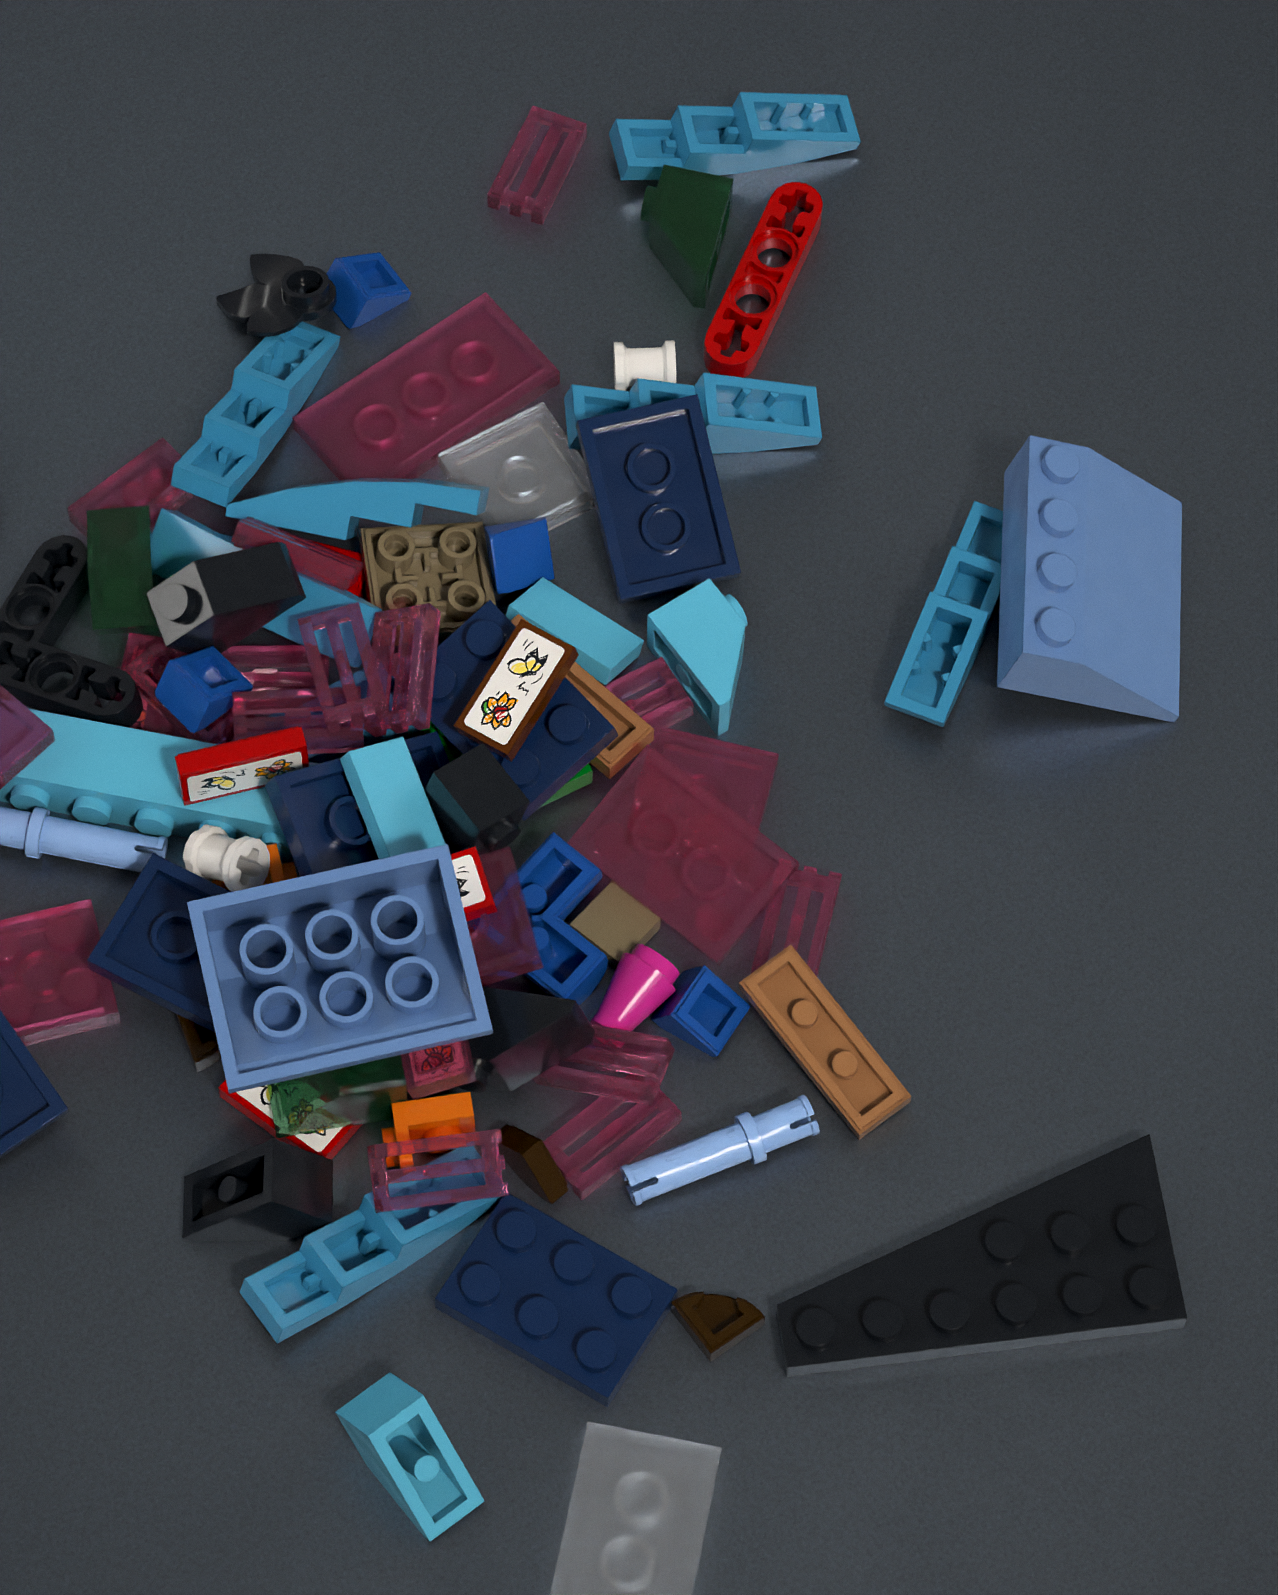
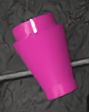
[590,944,680,1044]

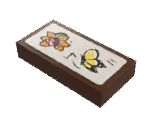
[454,619,579,762]

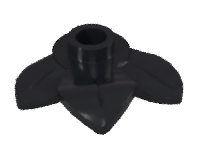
[216,254,337,337]

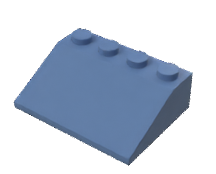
[997,435,1182,722]
[187,844,493,1094]

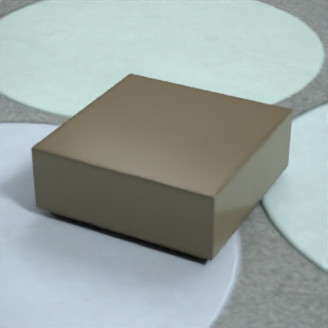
[570,881,661,970]

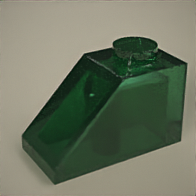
[641,164,733,309]
[87,505,160,635]
[267,1055,407,1138]

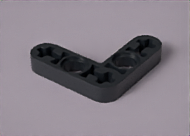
[0,535,143,728]

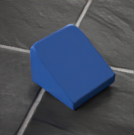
[327,252,412,329]
[484,517,555,595]
[155,646,254,733]
[651,965,751,1057]

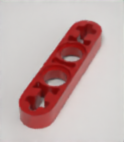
[703,182,823,378]

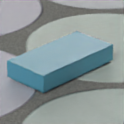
[506,577,644,685]
[340,737,445,859]

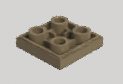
[358,522,496,647]

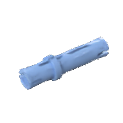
[0,806,168,873]
[620,1094,820,1206]

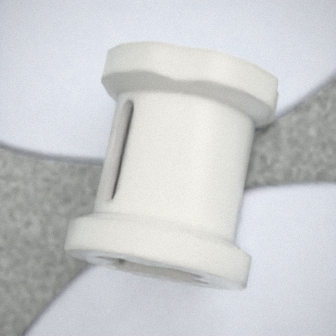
[613,340,676,391]
[183,824,270,892]

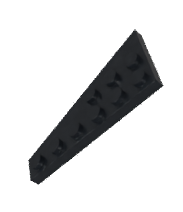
[776,1134,1187,1377]

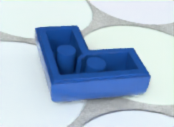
[467,832,608,1005]

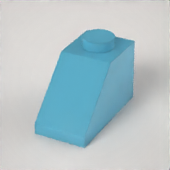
[647,578,748,736]
[335,1372,484,1542]

